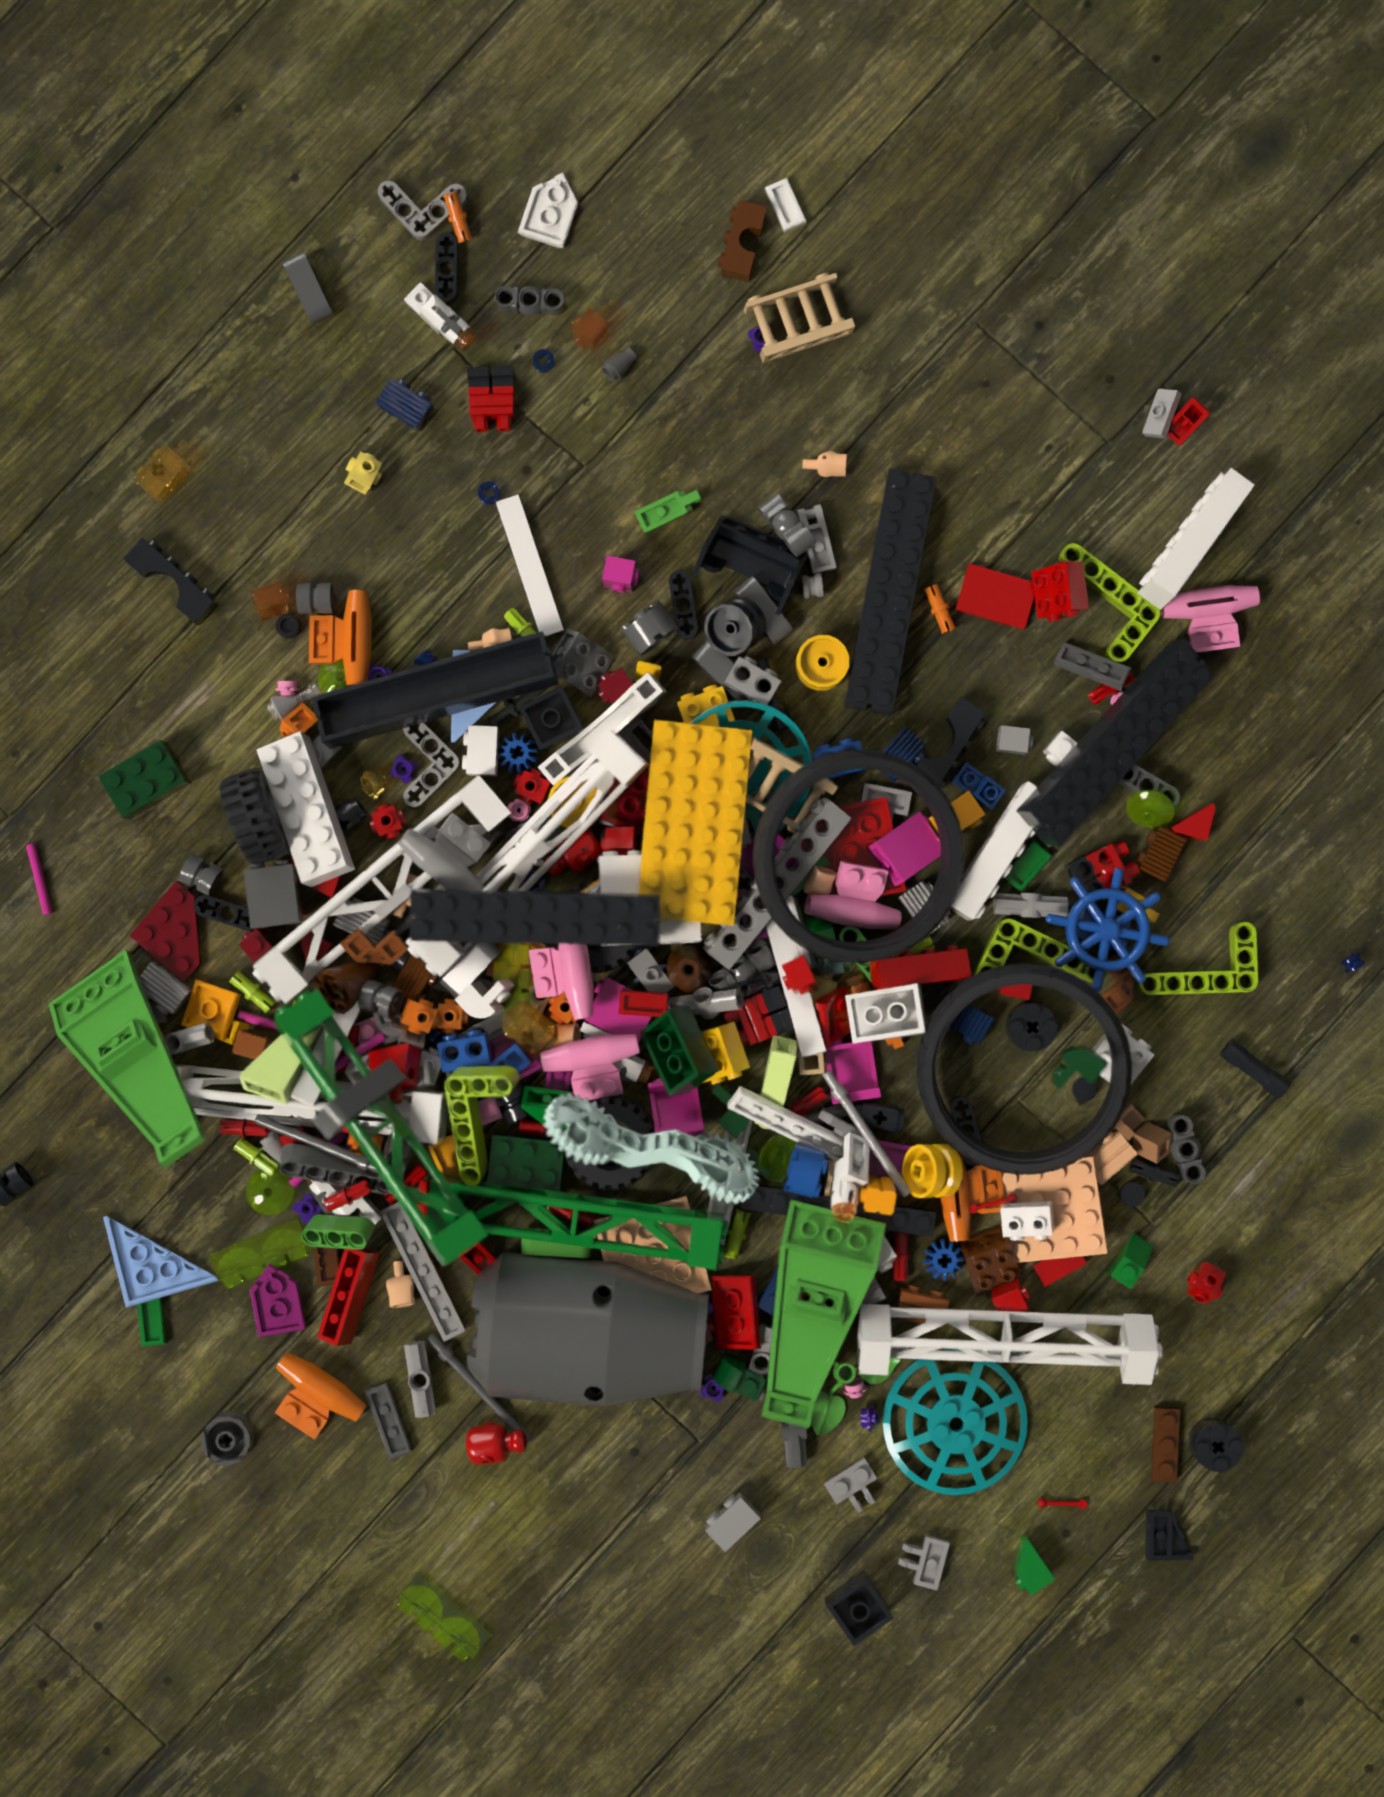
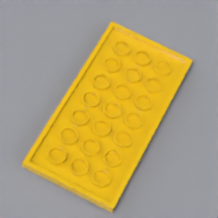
[638,720,752,926]

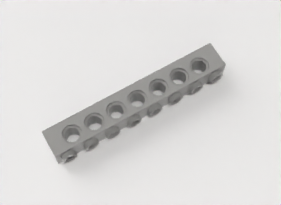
[703,798,851,970]

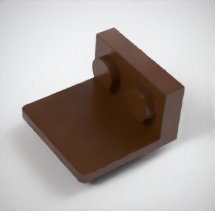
[958,1226,1021,1293]

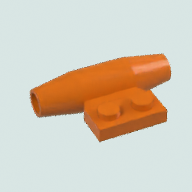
[309,590,372,687]
[940,1144,1004,1242]
[275,1352,367,1440]

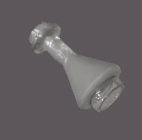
[266,682,321,721]

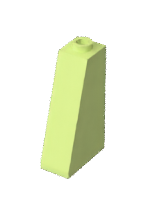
[239,1025,324,1105]
[754,1035,797,1129]

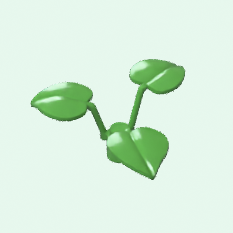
[810,1350,901,1436]

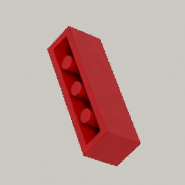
[869,945,971,991]
[317,1246,380,1346]

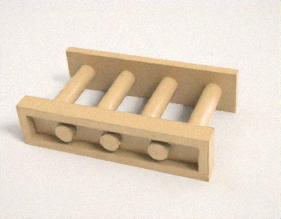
[744,273,855,363]
[745,736,838,834]

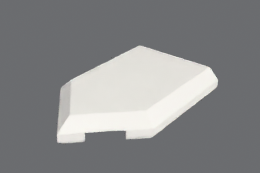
[518,173,578,248]

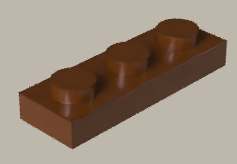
[1151,1407,1180,1482]

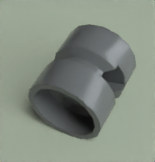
[296,582,335,615]
[178,854,224,896]
[358,979,404,1020]

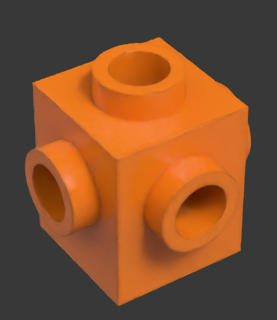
[548,992,578,1024]
[399,998,439,1035]
[434,999,469,1034]

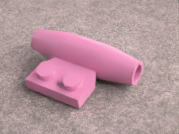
[1160,585,1260,652]
[804,861,901,930]
[529,944,594,1019]
[540,1034,640,1100]

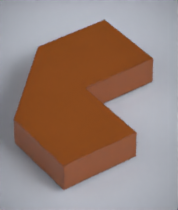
[340,927,409,965]
[1101,952,1134,1014]

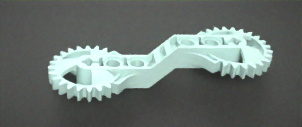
[543,1093,760,1204]

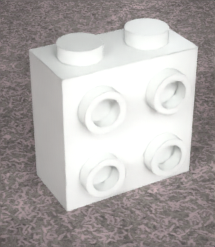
[1093,1024,1154,1084]

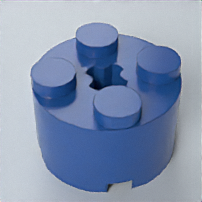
[783,1144,828,1198]

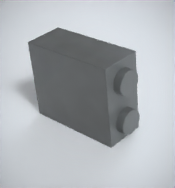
[244,860,303,929]

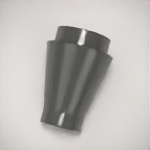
[601,347,637,382]

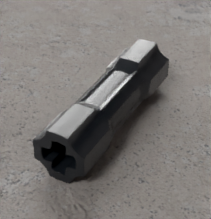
[756,657,791,732]
[1219,1039,1291,1099]

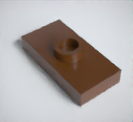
[313,1247,340,1287]

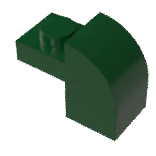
[1051,1045,1108,1089]
[711,1084,750,1138]
[714,1352,767,1402]

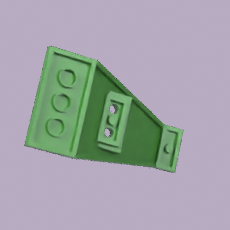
[49,949,205,1168]
[761,1200,886,1428]

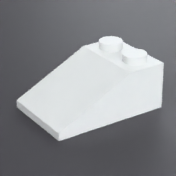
[845,984,927,1044]

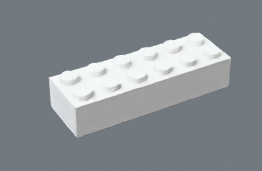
[1137,468,1254,610]
[256,732,355,887]
[950,781,1037,921]

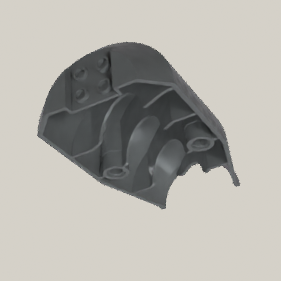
[467,1252,709,1407]

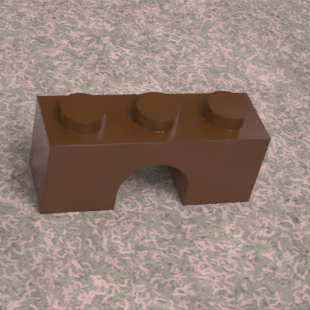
[718,200,767,283]

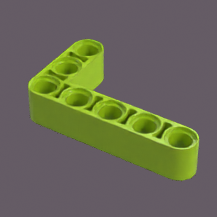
[1059,543,1160,664]
[974,919,1107,983]
[1135,922,1258,995]
[445,1066,520,1186]

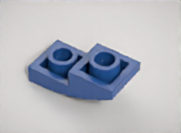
[950,761,1006,810]

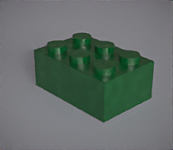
[98,740,191,820]
[640,1006,719,1097]
[487,1133,565,1191]

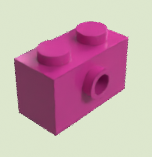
[602,555,640,593]

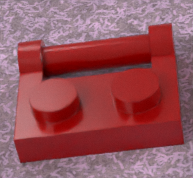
[816,986,851,1048]

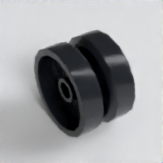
[704,597,766,656]

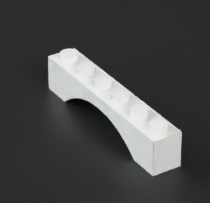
[538,673,667,786]

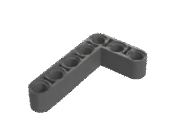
[280,1132,411,1194]

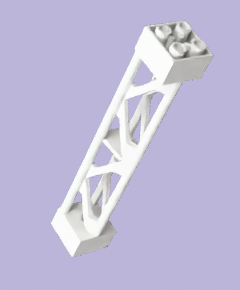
[406,729,649,976]
[253,776,511,1004]
[174,1063,448,1144]
[857,1304,1162,1385]

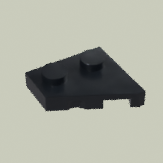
[1145,1509,1193,1561]

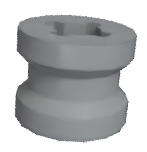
[801,573,823,599]

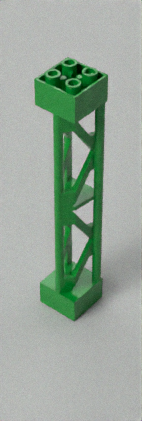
[274,989,488,1266]
[426,1175,728,1270]

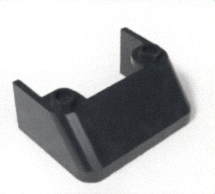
[692,516,807,616]

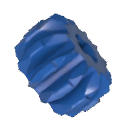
[497,733,538,774]
[923,1238,964,1281]

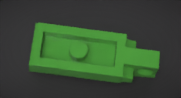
[635,490,701,534]

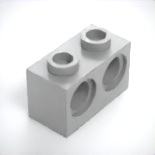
[724,656,781,705]

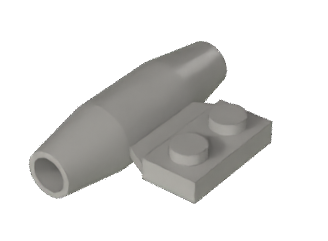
[398,813,491,890]

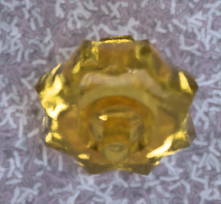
[360,770,386,799]

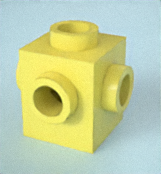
[344,452,382,494]

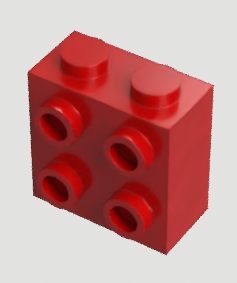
[1032,561,1089,623]

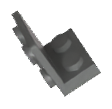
[552,628,614,696]

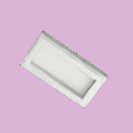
[765,178,806,233]

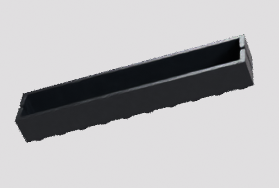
[844,468,937,716]
[312,631,559,749]
[1016,640,1215,847]
[410,889,661,946]

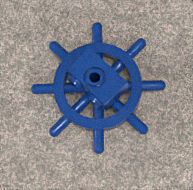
[1046,868,1170,992]

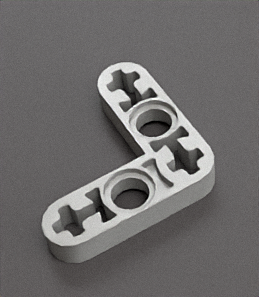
[378,181,467,240]
[403,723,460,808]

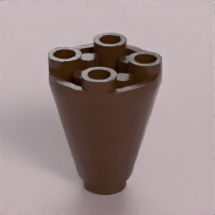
[665,945,713,993]
[313,959,381,1014]

